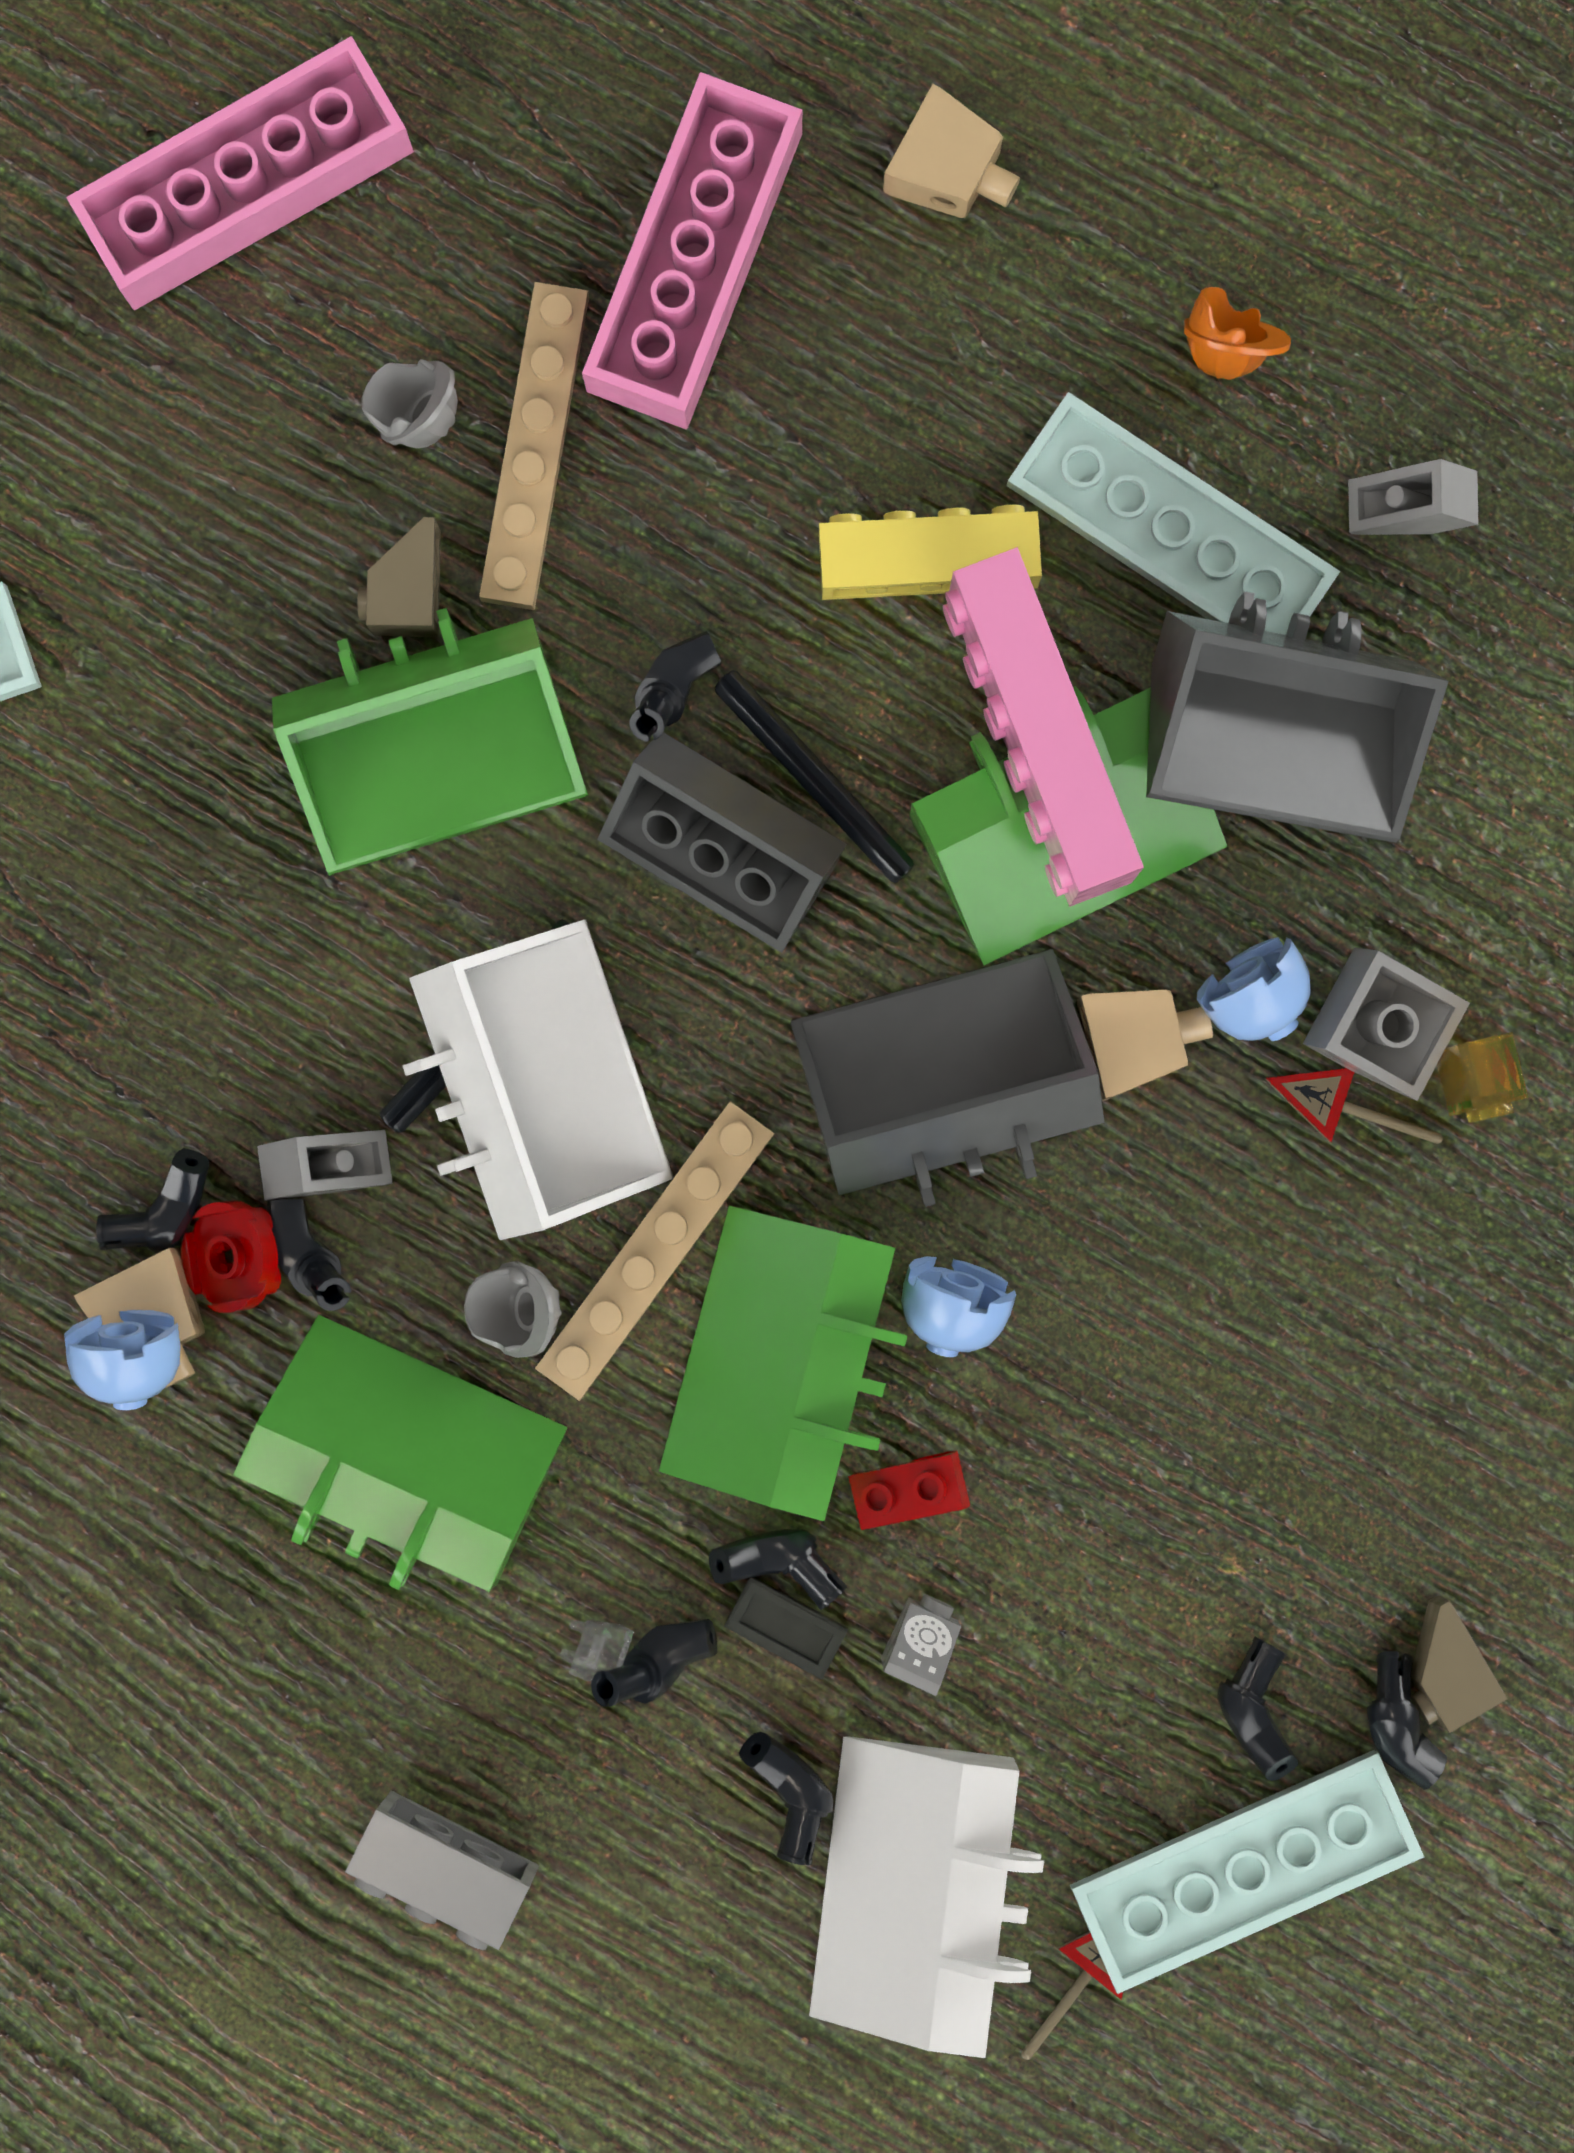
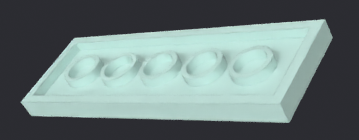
[1006,392,1340,635]
[1070,1750,1424,1994]

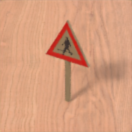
[1265,1068,1443,1144]
[1021,1931,1123,2060]

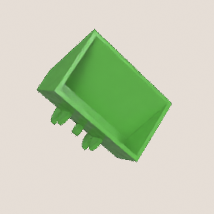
[272,608,588,875]
[909,686,1227,965]
[659,1205,907,1521]
[233,1314,568,1592]

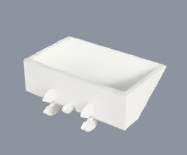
[402,919,674,1240]
[809,1737,1044,2058]

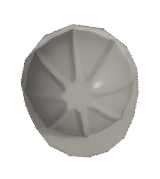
[362,359,458,448]
[464,1261,562,1358]

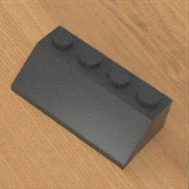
[597,732,847,953]

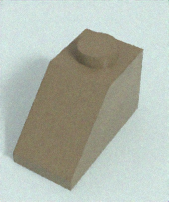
[357,517,441,637]
[1411,1595,1508,1733]

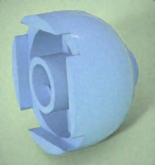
[1197,937,1311,1041]
[901,1256,1016,1357]
[64,1310,180,1410]

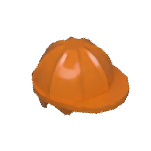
[1184,287,1291,380]

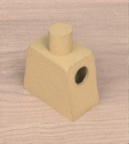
[883,84,1020,218]
[1077,990,1213,1101]
[74,1248,205,1388]

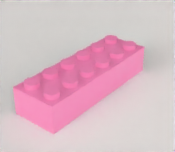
[66,36,414,311]
[582,72,802,430]
[943,547,1144,907]

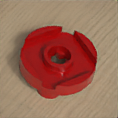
[181,1200,281,1313]

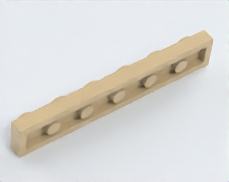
[479,282,589,610]
[535,1101,774,1401]

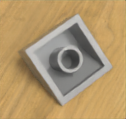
[1303,947,1470,1101]

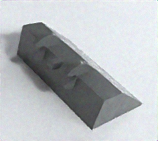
[1146,591,1449,843]
[790,949,1104,1207]

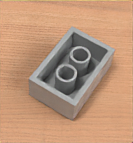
[345,1790,539,1950]

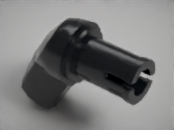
[629,631,722,741]
[96,1148,209,1254]
[267,1199,351,1311]
[708,1529,847,1610]
[591,1619,717,1707]
[1217,1636,1298,1781]
[1367,1651,1447,1790]
[739,1732,833,1865]

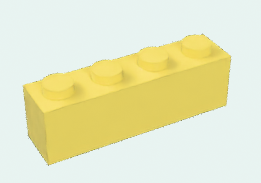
[819,505,1042,600]

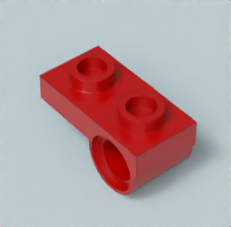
[848,1450,970,1530]

